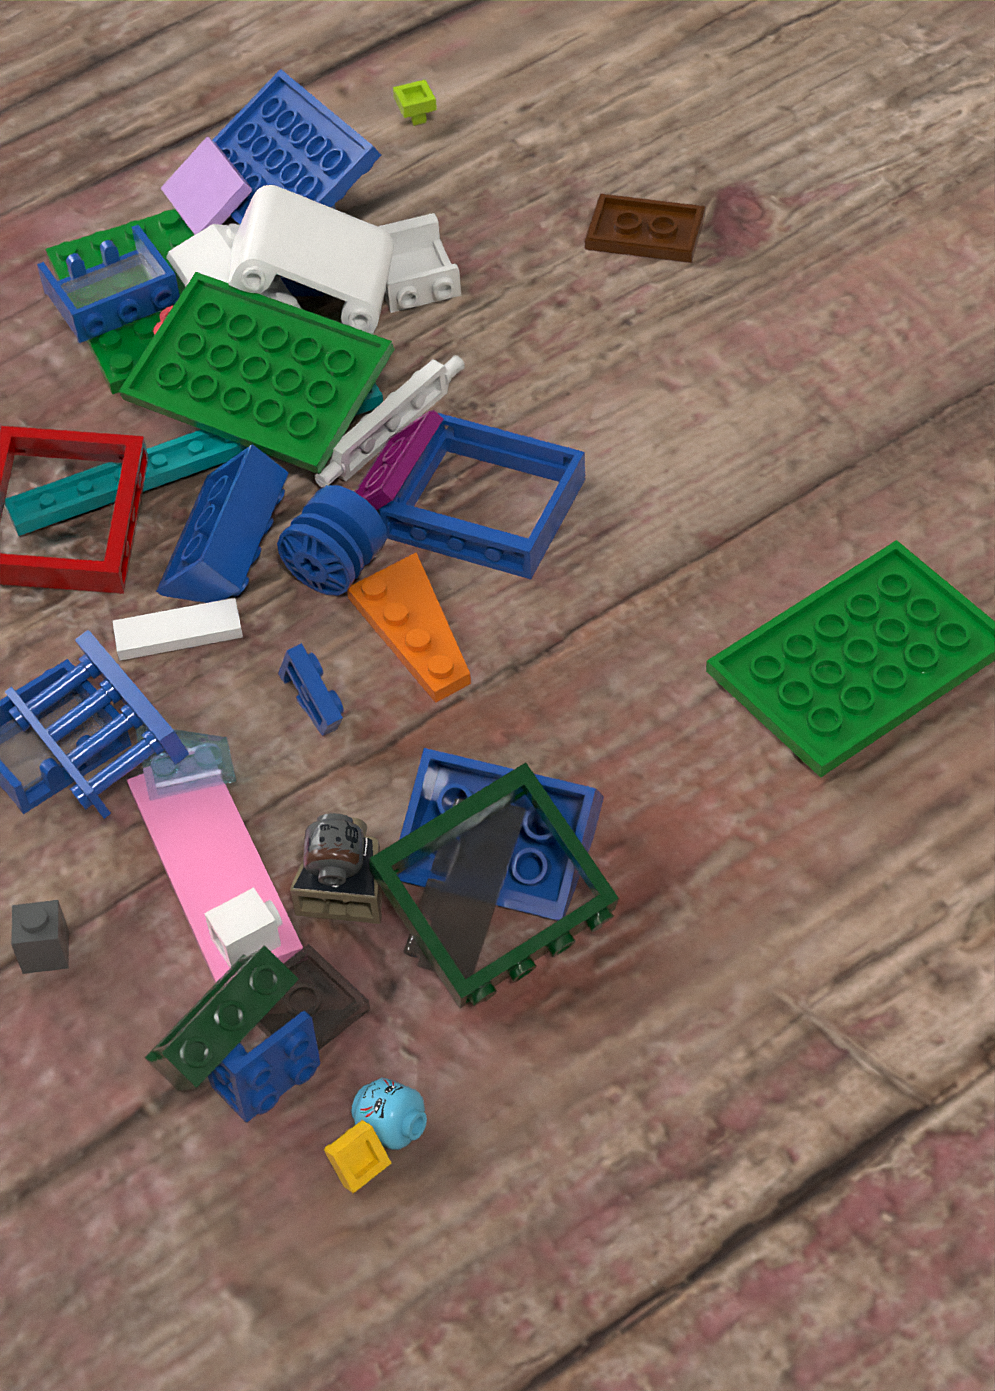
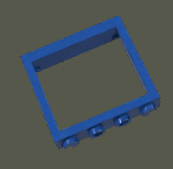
[380,413,585,579]

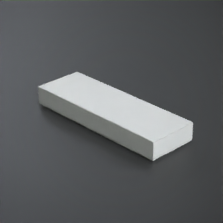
[113,598,243,661]

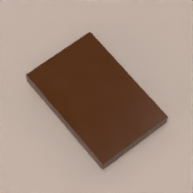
[585,194,706,263]

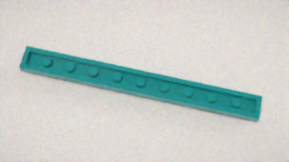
[4,383,383,536]

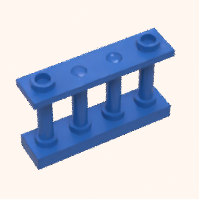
[5,630,189,819]

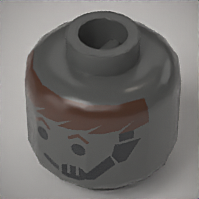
[303,813,364,886]

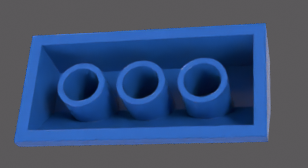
[156,444,289,603]

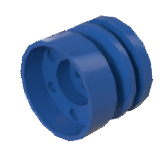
[277,485,387,596]

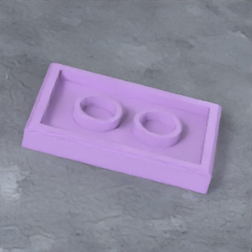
[161,136,253,235]

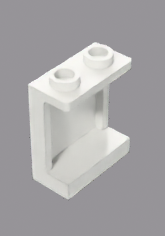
[377,213,461,313]

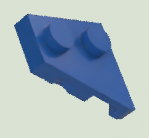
[278,643,344,736]

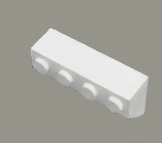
[166,224,301,309]

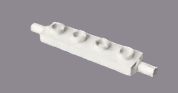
[315,355,465,487]

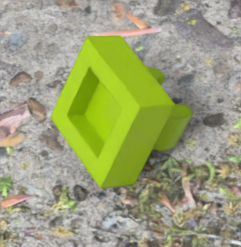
[393,79,437,126]

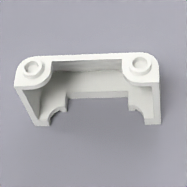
[229,185,393,334]

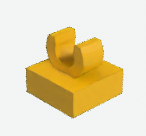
[324,1120,392,1193]

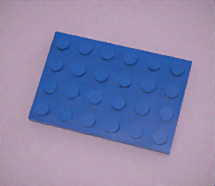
[213,69,381,225]

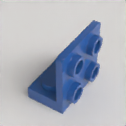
[208,1011,321,1123]

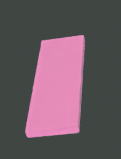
[127,749,305,983]

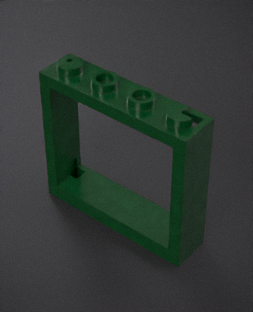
[369,762,619,1008]

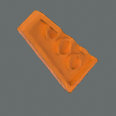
[347,552,471,703]

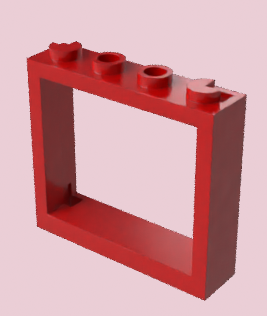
[0,426,149,594]

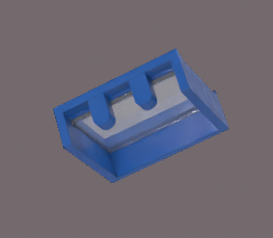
[37,225,180,343]
[0,659,132,814]

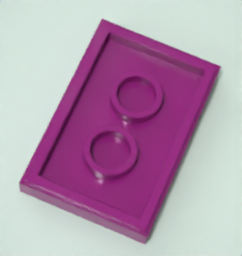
[354,410,443,510]

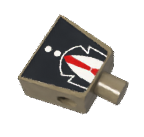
[290,817,382,924]

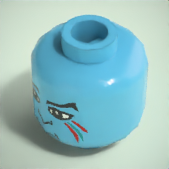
[351,1078,427,1150]

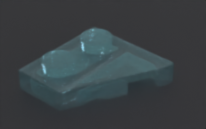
[136,725,236,801]

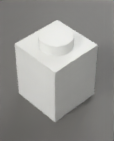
[204,887,283,968]

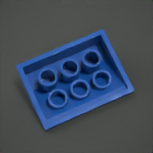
[397,748,604,921]

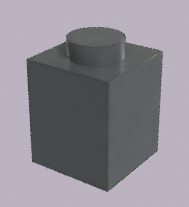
[11,900,69,974]

